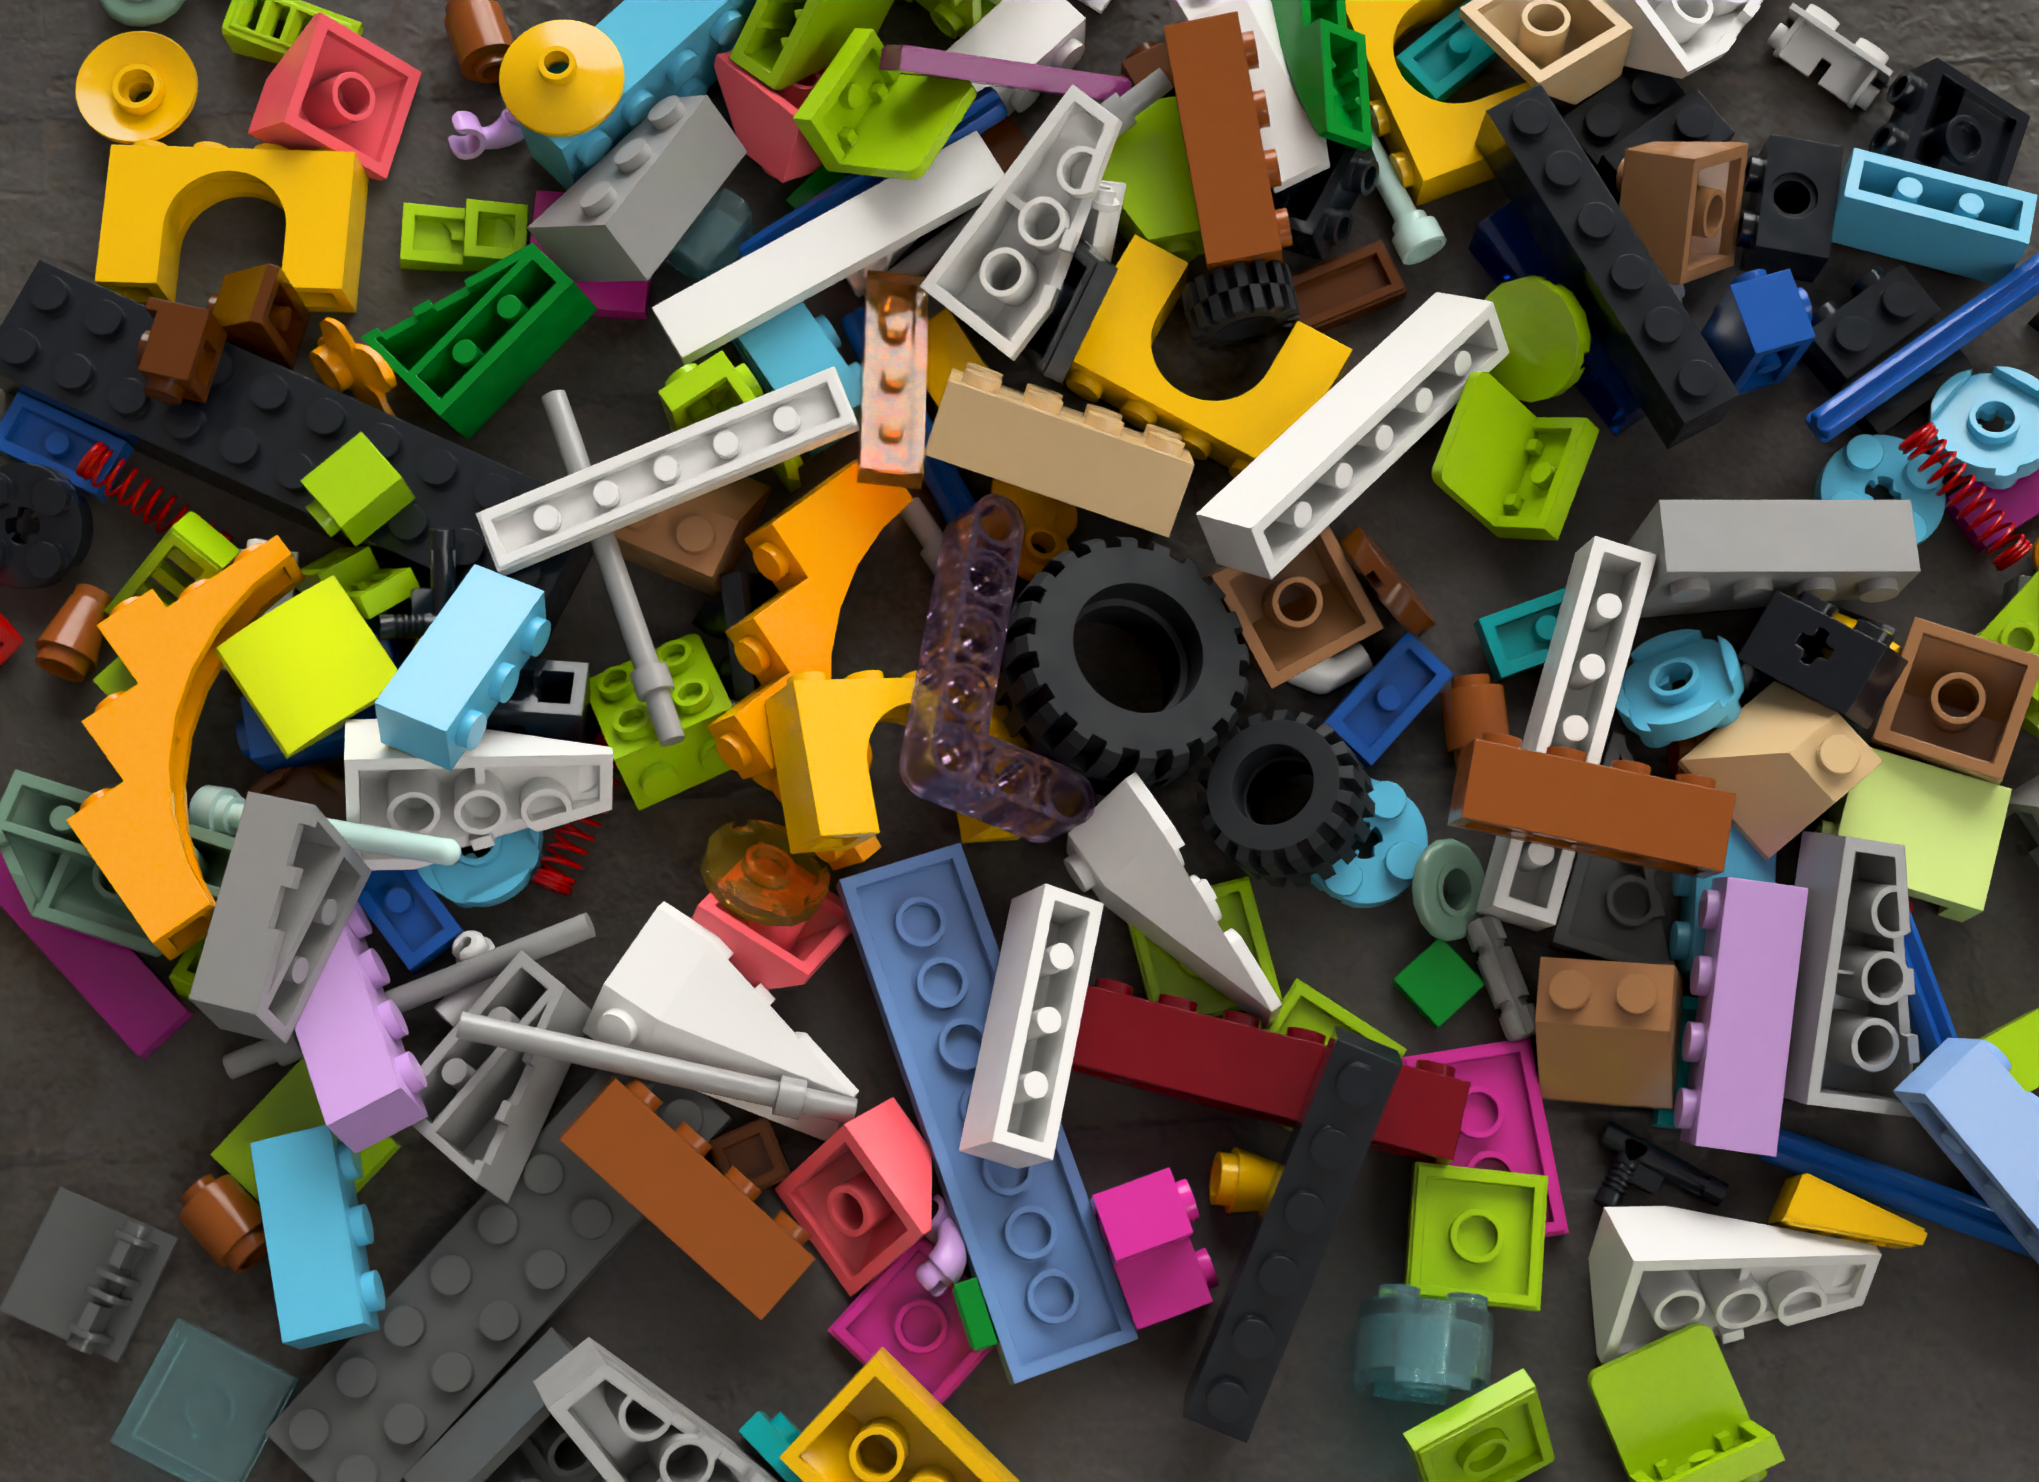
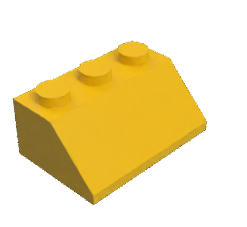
[779,1346,1020,1482]

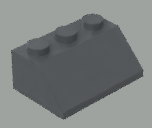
[403,1327,606,1482]

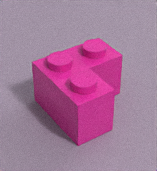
[1090,1167,1219,1331]

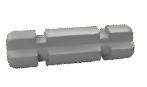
[1466,915,1536,1041]

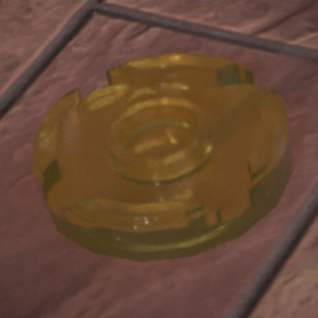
[700,820,831,926]

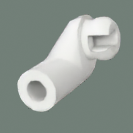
[1287,642,1372,695]
[433,930,499,1028]

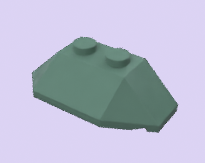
[0,769,235,957]

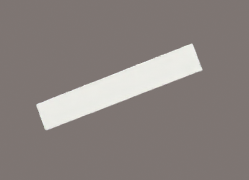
[652,130,1004,366]
[476,366,861,576]

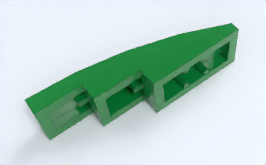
[1271,0,1373,151]

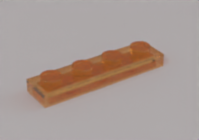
[857,270,928,489]

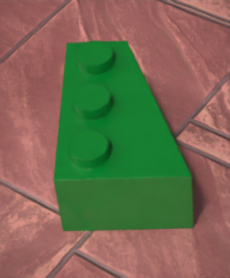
[361,243,598,441]

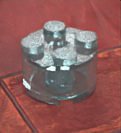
[1353,1284,1494,1406]

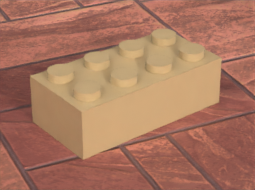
[924,363,1195,538]

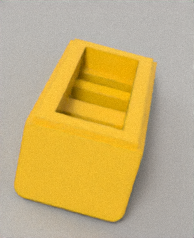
[1768,1173,1928,1249]

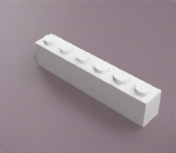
[1196,292,1510,580]
[1476,536,1657,931]

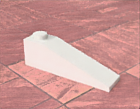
[1169,0,1330,193]
[1604,0,1763,79]
[920,84,1122,361]
[344,719,613,871]
[1064,772,1283,1027]
[582,901,859,1141]
[1588,1206,1882,1363]

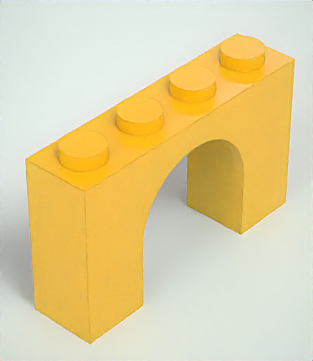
[1345,0,1532,207]
[95,140,369,313]
[1064,235,1353,478]
[765,667,1049,854]

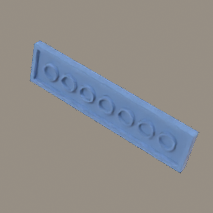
[836,843,1139,1386]

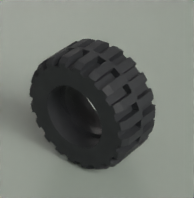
[990,536,1250,796]

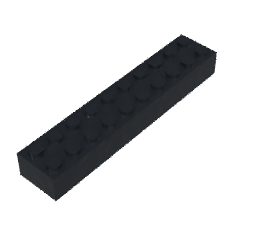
[0,259,594,637]

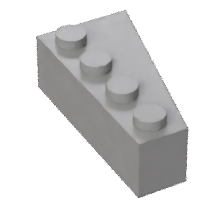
[1783,831,1920,1118]
[533,1337,786,1482]

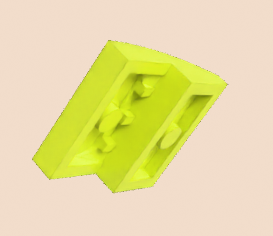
[215,575,398,759]

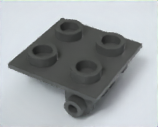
[0,1186,180,1363]

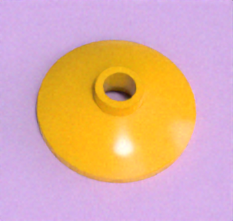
[499,20,625,137]
[75,31,198,144]

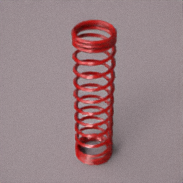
[1898,422,2033,571]
[76,442,233,543]
[531,732,621,896]

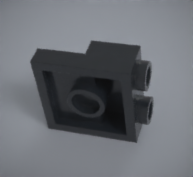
[1868,58,2031,187]
[1563,68,1735,205]
[1271,139,1379,261]
[1801,264,1974,435]

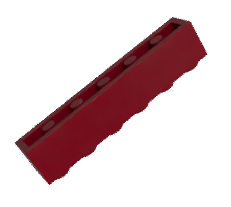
[1071,978,1471,1165]

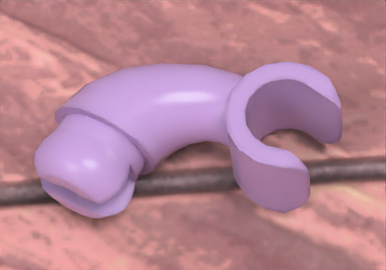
[448,105,524,160]
[916,1194,967,1297]

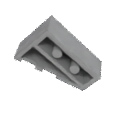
[527,95,747,282]
[188,791,372,1045]
[412,950,592,1204]

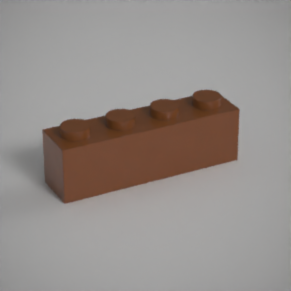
[1163,11,1293,276]
[1447,733,1736,879]
[558,1076,816,1320]

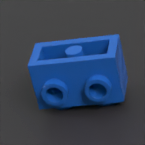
[1701,268,1816,395]

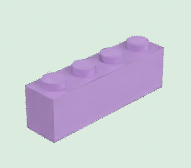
[1674,877,1808,1157]
[294,901,428,1154]

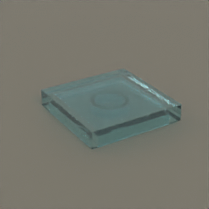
[110,1318,300,1482]

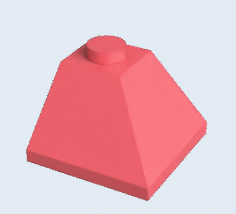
[248,12,422,181]
[714,51,828,183]
[692,846,852,990]
[774,1097,932,1297]

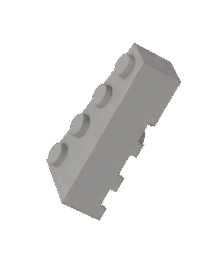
[1627,500,1921,618]

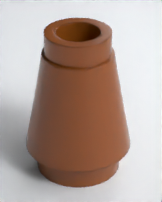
[35,584,113,682]

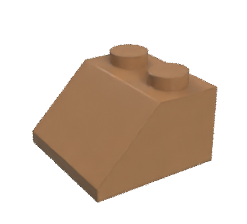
[1616,142,1749,285]
[614,477,772,596]
[1202,525,1383,689]
[1868,617,2039,785]
[1535,957,1684,1111]

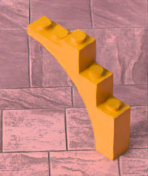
[707,447,914,870]
[66,535,306,961]

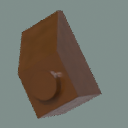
[206,263,311,370]

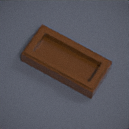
[1288,239,1407,334]

